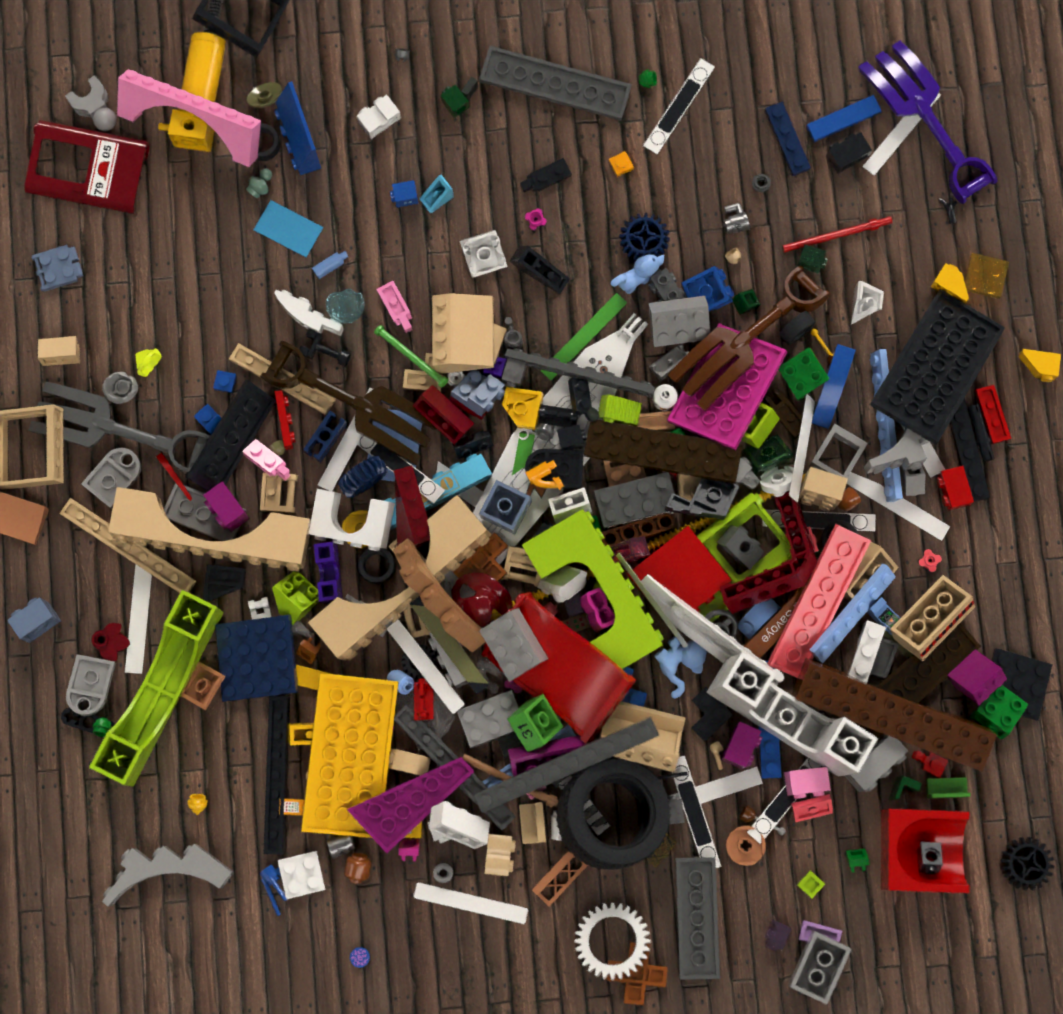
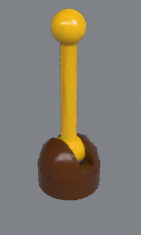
[810,328,833,366]

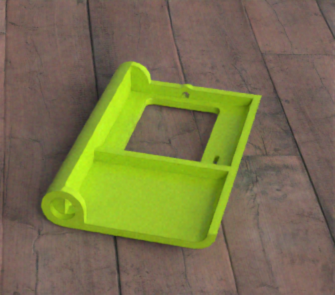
[697,493,792,622]

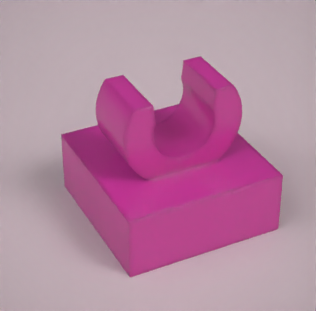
[399,839,420,861]

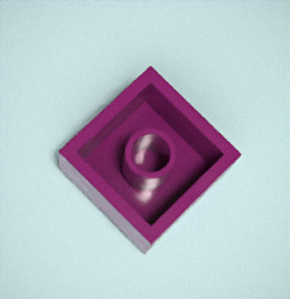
[204,482,250,532]
[721,721,763,769]

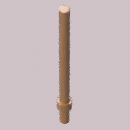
[463,754,559,808]

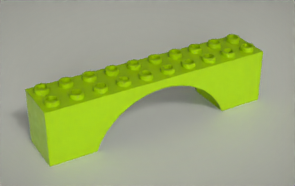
[89,590,224,787]

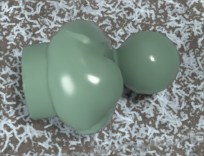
[246,168,272,199]

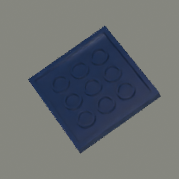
[215,615,299,702]

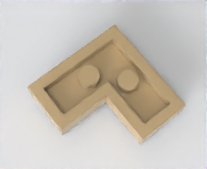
[403,353,443,392]

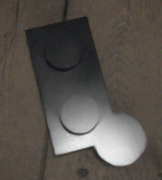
[568,377,599,422]

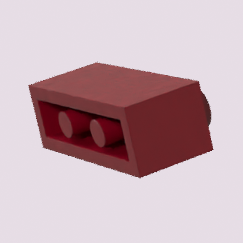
[413,385,475,445]

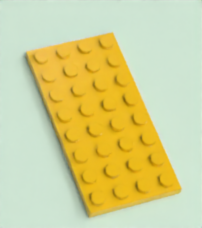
[301,673,398,838]

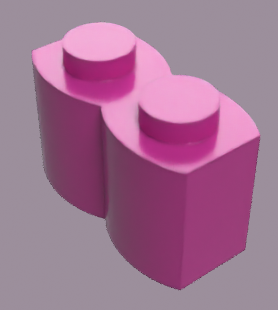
[580,588,615,633]

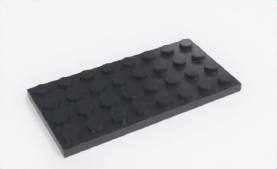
[869,289,1005,445]

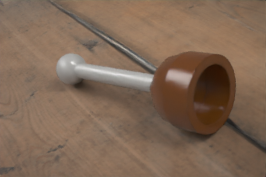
[739,805,786,835]

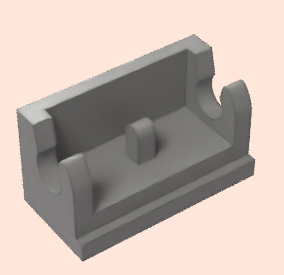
[649,344,689,382]

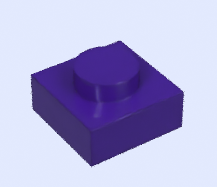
[483,357,507,379]

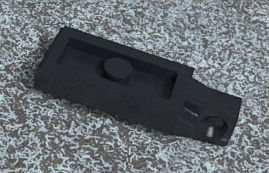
[520,158,572,193]

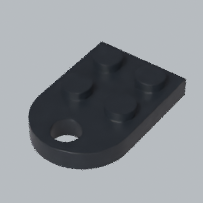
[525,449,584,489]

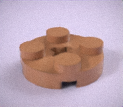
[726,826,766,866]

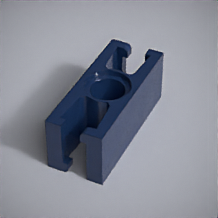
[303,411,347,463]

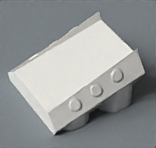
[460,230,508,278]
[537,565,587,602]

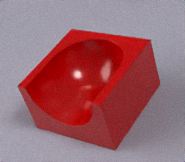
[881,809,969,893]

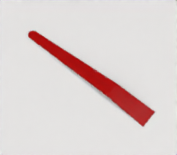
[155,453,192,501]

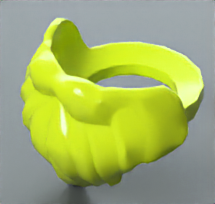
[135,348,162,377]

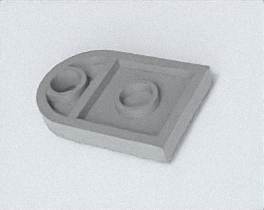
[81,448,141,509]
[66,654,116,716]

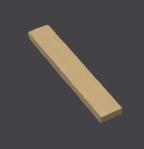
[229,343,336,415]

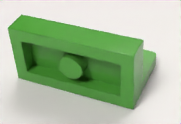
[926,777,971,799]

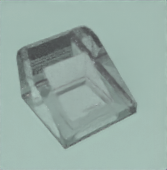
[292,621,313,638]

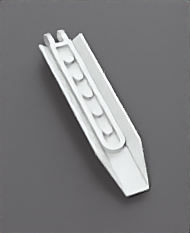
[641,574,784,686]

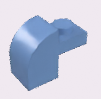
[738,598,781,639]

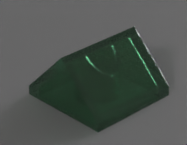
[743,434,793,476]

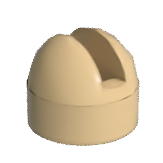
[725,248,741,264]

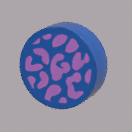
[350,947,370,968]

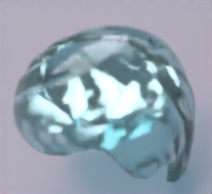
[325,289,365,324]

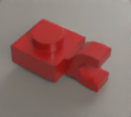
[911,750,948,778]

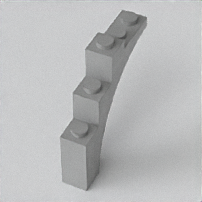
[864,427,930,474]
[102,844,234,906]

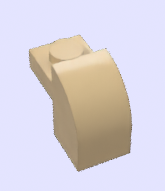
[388,749,431,776]

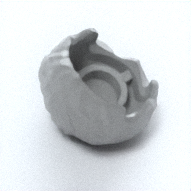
[102,372,138,404]

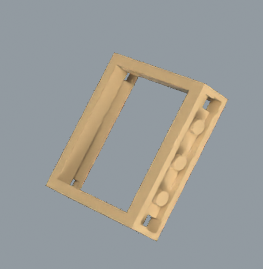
[0,404,64,490]

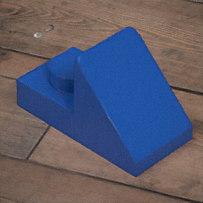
[194,404,222,435]

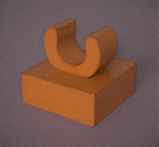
[296,638,321,664]

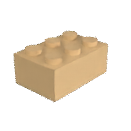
[799,467,848,512]

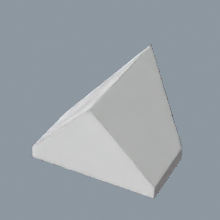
[851,281,884,325]

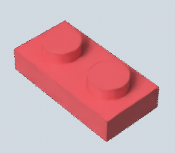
[791,794,833,823]

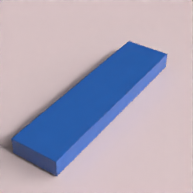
[806,95,882,142]

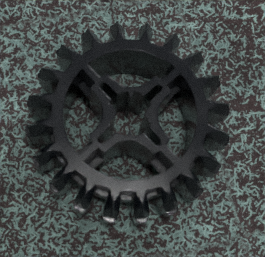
[1000,837,1054,891]

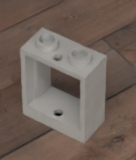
[809,424,868,478]

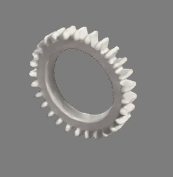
[575,903,651,980]

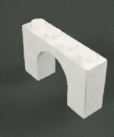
[309,489,395,551]

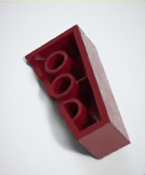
[394,465,430,548]

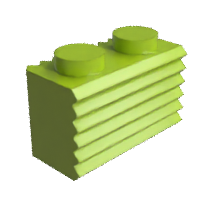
[598,394,642,426]

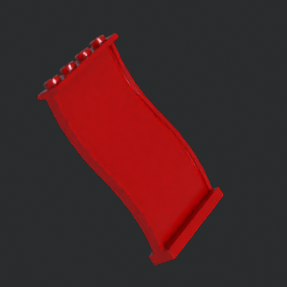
[481,592,636,744]

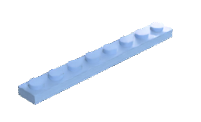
[870,349,903,502]

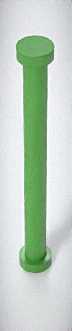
[374,325,449,388]

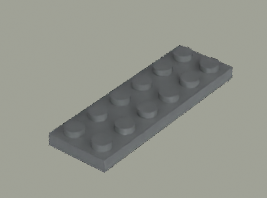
[675,857,720,980]

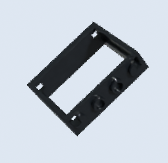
[192,0,290,58]

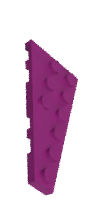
[347,757,475,853]

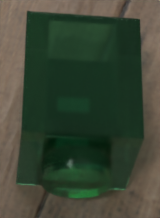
[797,244,828,274]

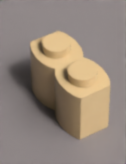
[485,834,516,876]

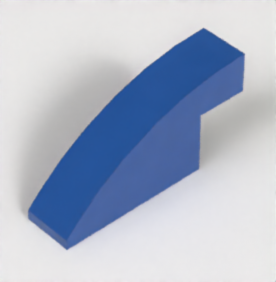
[812,344,856,429]

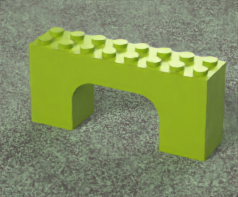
[522,509,664,669]

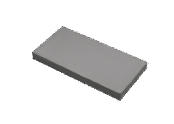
[164,482,247,541]

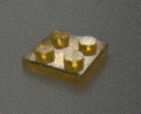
[965,253,1009,299]

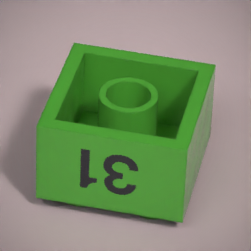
[507,694,563,752]

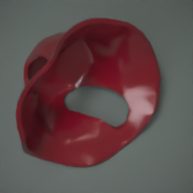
[451,572,513,628]

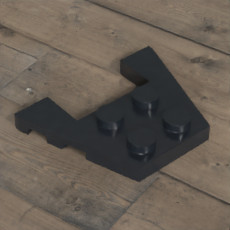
[665,478,739,520]

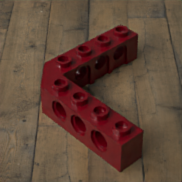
[720,491,817,614]

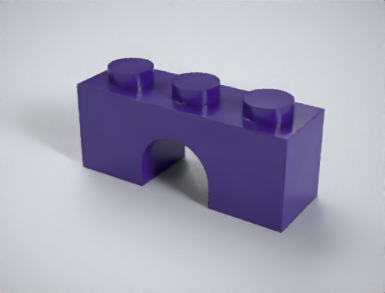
[314,542,343,604]

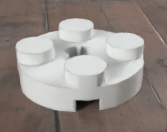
[760,466,794,497]

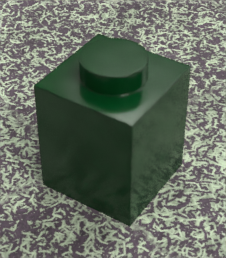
[441,84,469,118]

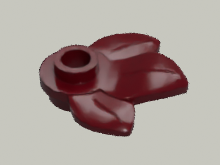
[91,623,130,662]

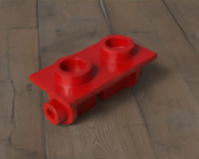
[414,678,434,721]

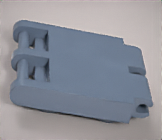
[31,245,83,292]

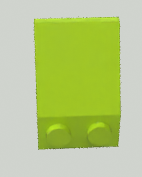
[742,403,780,449]

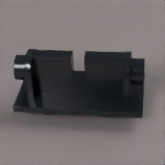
[538,405,578,427]
[452,430,493,459]

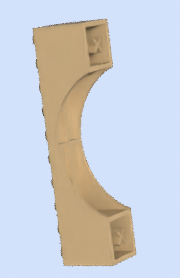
[108,487,311,572]
[308,495,492,661]

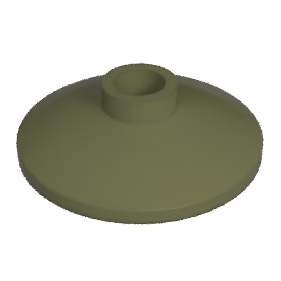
[247,82,282,108]

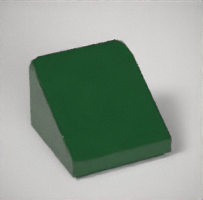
[732,289,760,315]

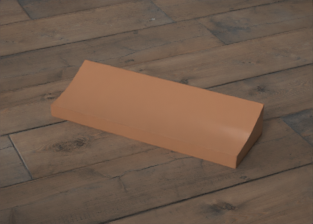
[0,492,49,545]

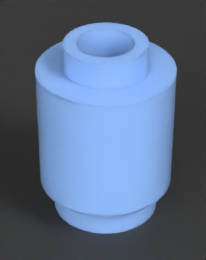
[387,670,414,695]

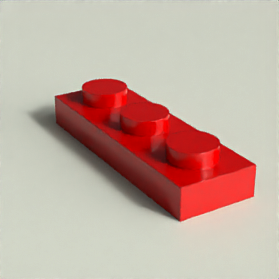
[975,385,1011,445]
[275,390,296,450]

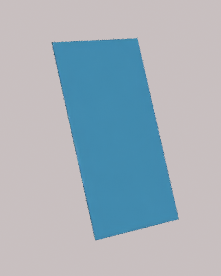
[254,200,323,257]

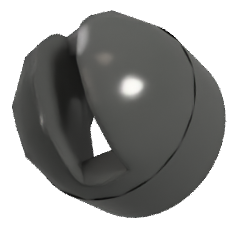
[395,48,410,63]

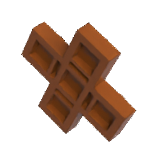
[453,532,508,587]
[606,942,668,1005]

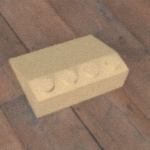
[432,293,494,374]

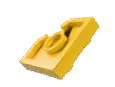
[502,387,544,430]

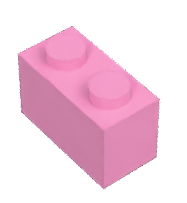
[784,767,831,799]

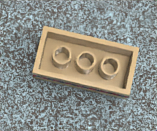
[890,575,975,661]

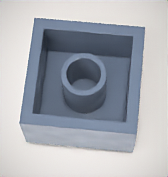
[479,480,532,535]
[7,597,61,643]

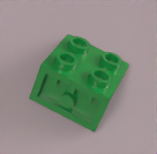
[778,348,829,400]
[969,685,1028,740]

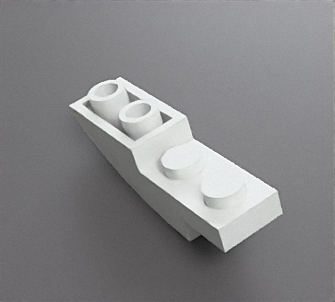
[275,290,344,336]

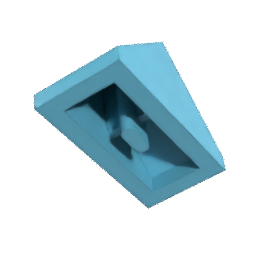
[420,175,453,213]

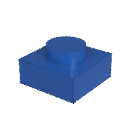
[213,370,237,394]

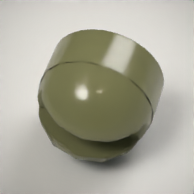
[269,440,286,456]

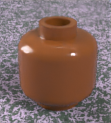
[344,853,371,884]

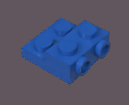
[681,266,734,312]

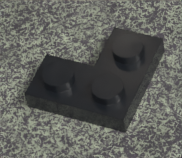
[691,687,733,742]

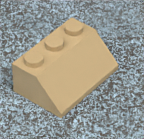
[844,542,898,602]

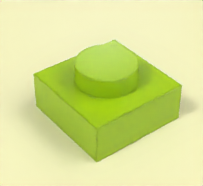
[797,870,825,899]

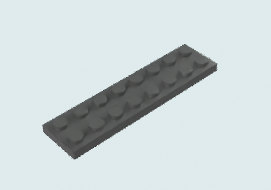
[479,46,632,121]

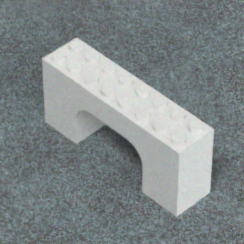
[706,652,878,776]

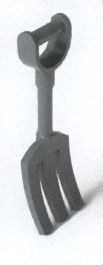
[28,382,211,474]

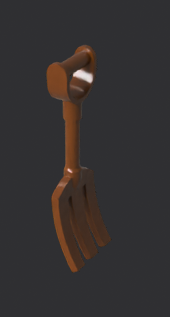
[668,265,831,411]

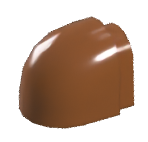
[838,487,861,511]

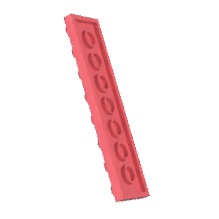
[767,524,871,678]

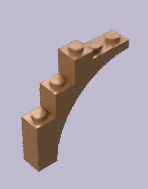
[393,538,486,653]

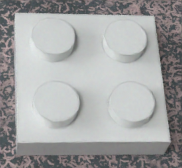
[278,851,325,899]

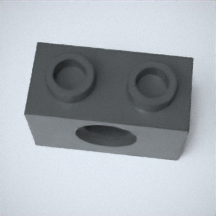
[717,525,764,570]

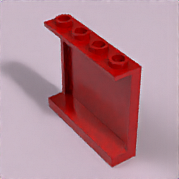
[627,526,732,629]

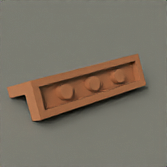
[532,851,588,906]

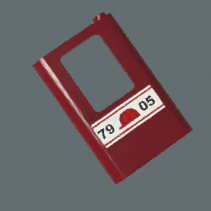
[24,120,150,214]

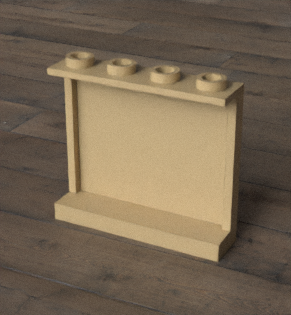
[600,701,685,772]

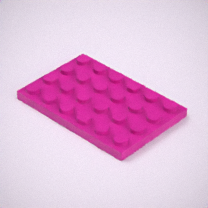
[667,323,787,450]

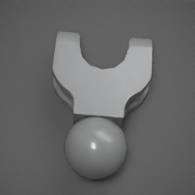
[65,76,117,131]

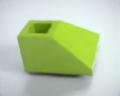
[272,571,319,626]

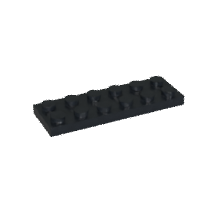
[186,380,276,492]

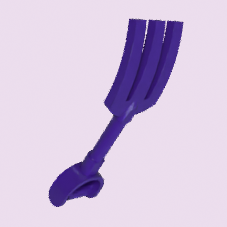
[858,41,997,204]

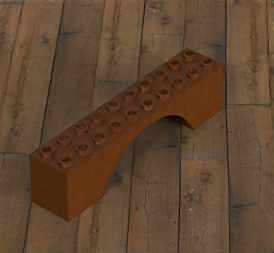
[792,658,997,772]

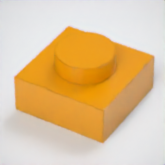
[609,151,634,177]

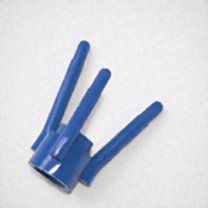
[260,865,287,916]

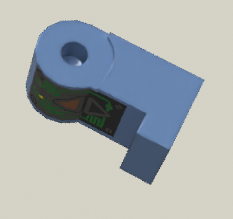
[867,597,900,635]

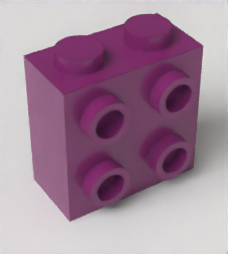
[947,649,1007,705]

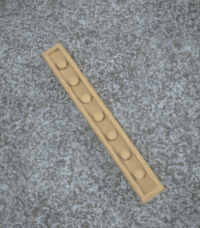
[59,498,197,593]

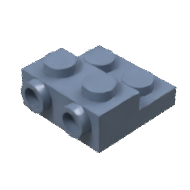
[450,370,505,416]

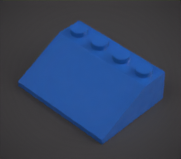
[274,81,321,175]

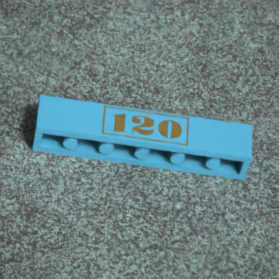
[384,454,492,530]

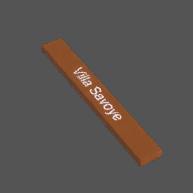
[743,580,808,659]

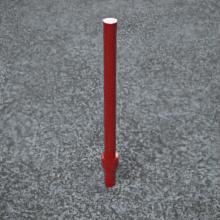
[782,216,892,253]

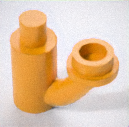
[525,460,564,491]

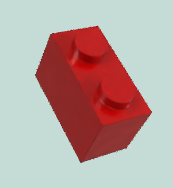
[936,466,974,511]

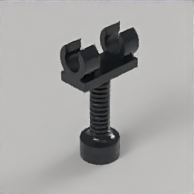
[299,329,351,367]

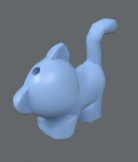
[611,254,664,294]
[654,635,707,699]

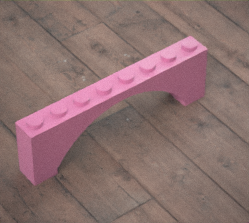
[117,70,261,167]

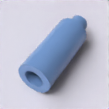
[312,251,348,279]

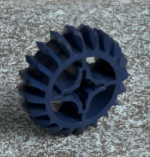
[619,213,670,261]
[338,456,388,498]

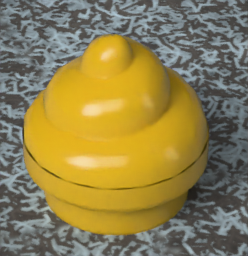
[188,794,207,815]

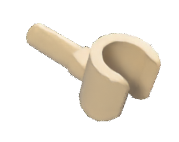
[710,741,723,770]

